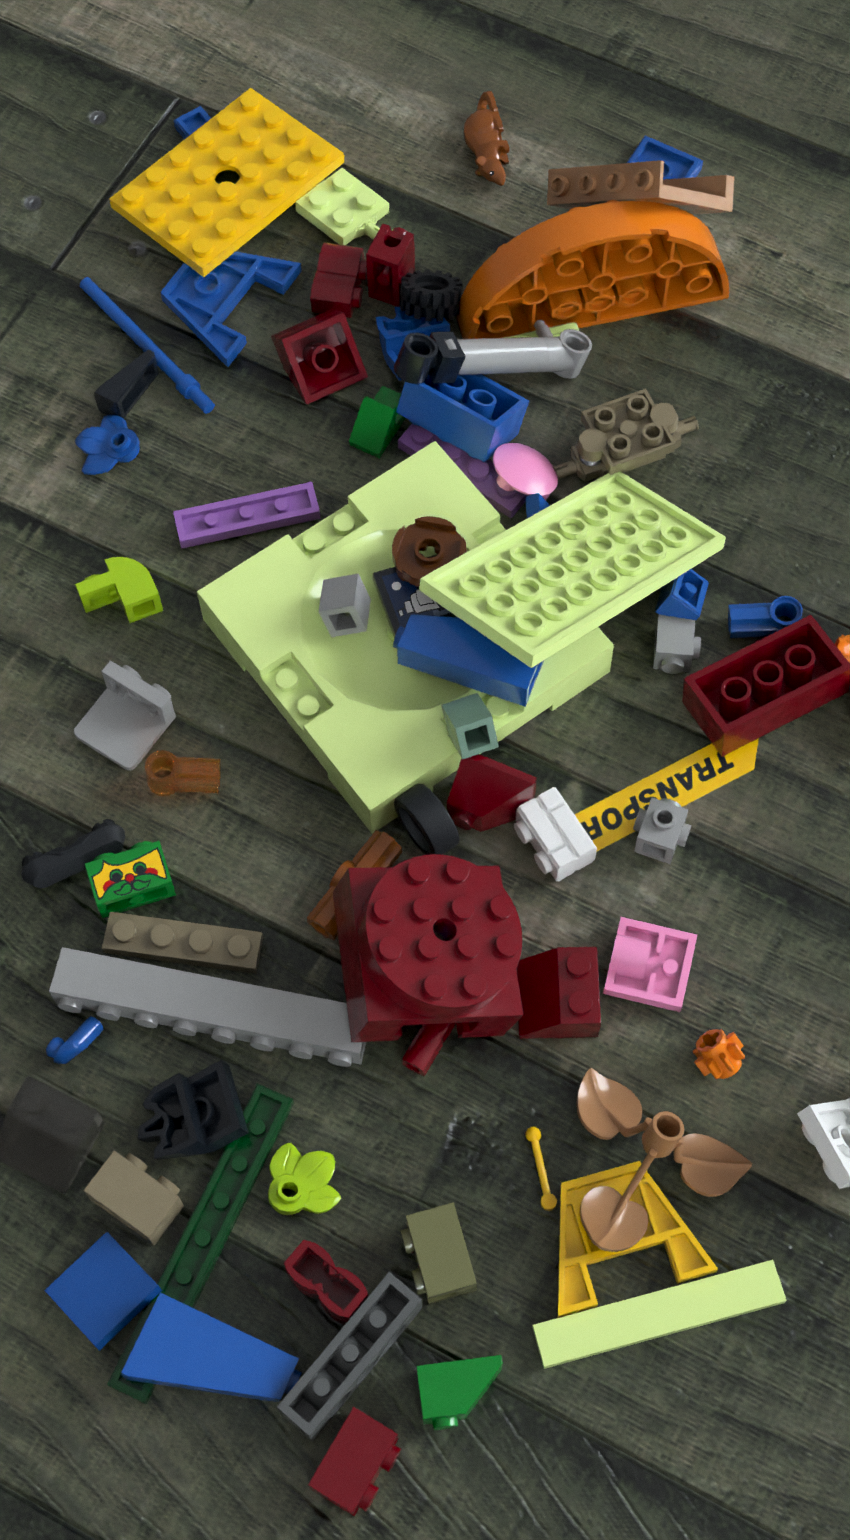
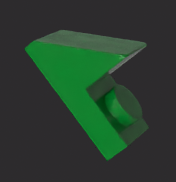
[349,385,406,459]

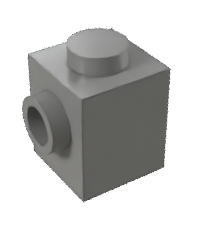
[318,573,371,637]
[653,614,701,674]

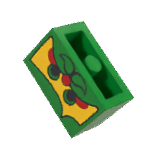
[85,841,176,918]

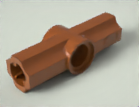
[307,830,403,941]

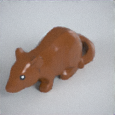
[463,91,509,186]

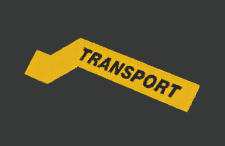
[574,738,759,852]

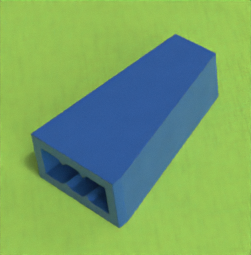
[393,615,544,707]
[121,1292,302,1402]

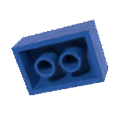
[396,374,529,462]

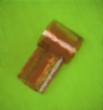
[145,750,221,796]

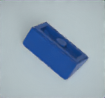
[654,569,709,620]

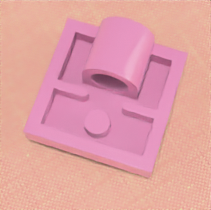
[603,917,697,1012]

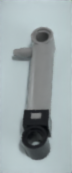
[394,320,592,384]

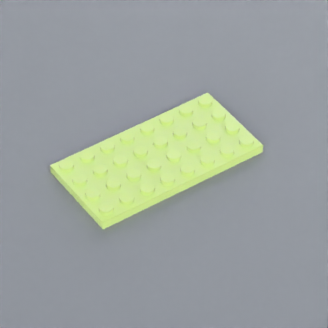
[419,471,726,668]

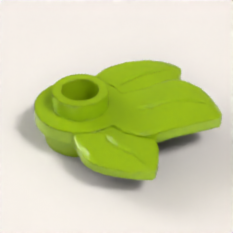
[268,1143,341,1215]

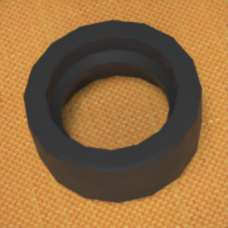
[394,784,460,855]

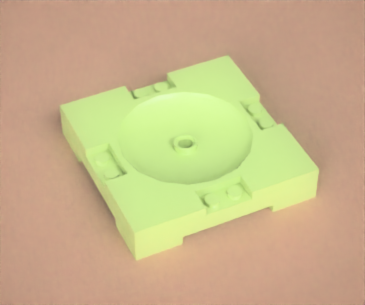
[197,441,614,834]

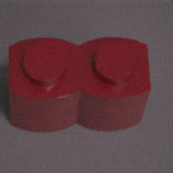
[310,243,367,318]
[284,1240,368,1325]

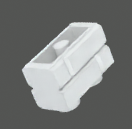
[514,787,597,882]

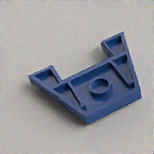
[160,252,302,367]

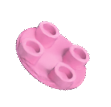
[493,443,558,500]

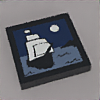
[373,554,458,638]

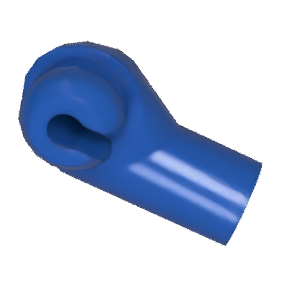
[46,1016,103,1064]

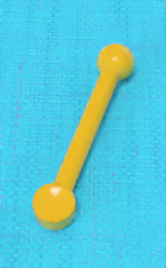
[525,1127,557,1211]

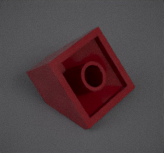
[447,754,537,832]

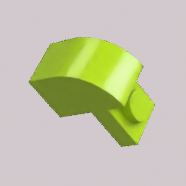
[75,557,163,623]

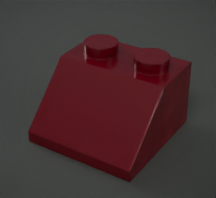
[271,309,368,404]
[517,947,601,1039]

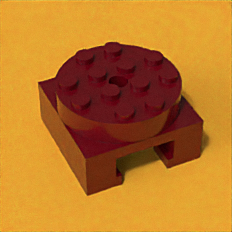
[333,854,523,1042]

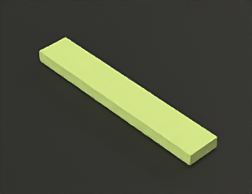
[532,1260,787,1369]

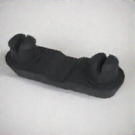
[21,819,126,888]

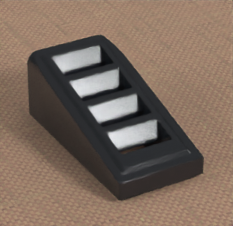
[94,349,159,419]

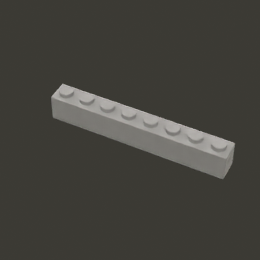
[49,947,366,1067]

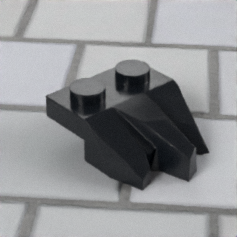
[138,1060,249,1160]

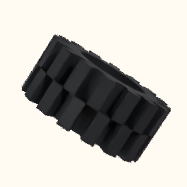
[399,269,463,321]

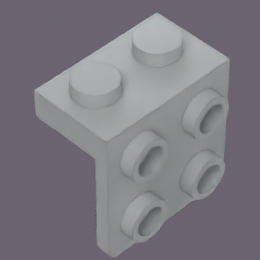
[74,660,176,771]

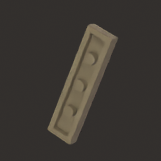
[102,912,263,974]

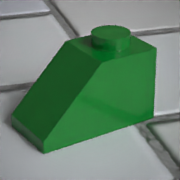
[416,1355,503,1430]

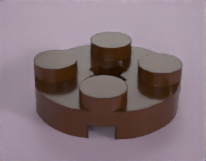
[392,516,466,587]

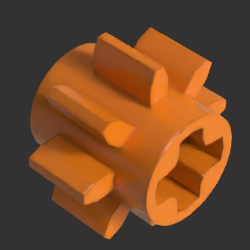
[693,1029,745,1079]

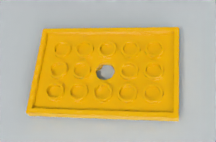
[109,88,344,277]

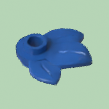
[75,415,140,475]

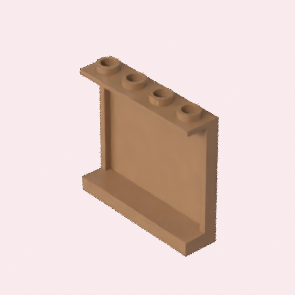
[547,160,734,215]

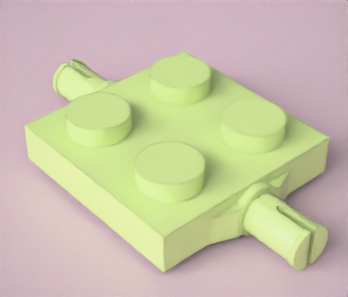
[296,168,389,245]

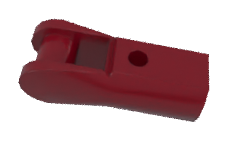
[402,1023,456,1076]

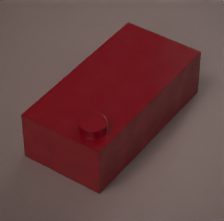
[682,615,850,757]

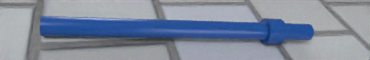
[80,277,215,414]

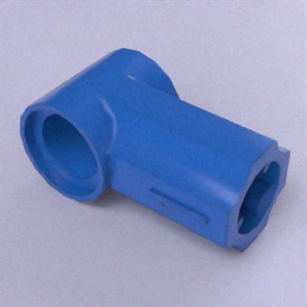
[728,596,803,638]

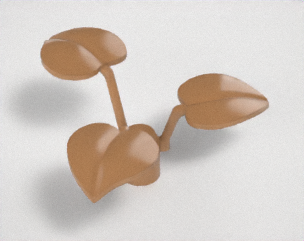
[577,1068,752,1252]

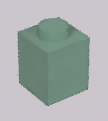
[441,693,499,760]

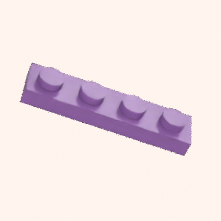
[398,424,529,518]
[173,482,321,549]

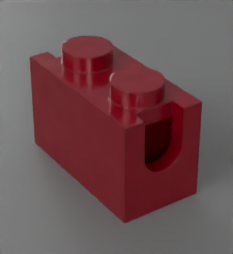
[366,223,415,307]
[308,1407,401,1517]

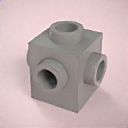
[633,798,692,864]

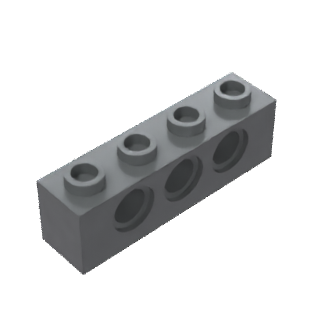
[277,1272,422,1442]

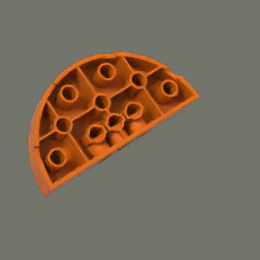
[457,200,729,339]

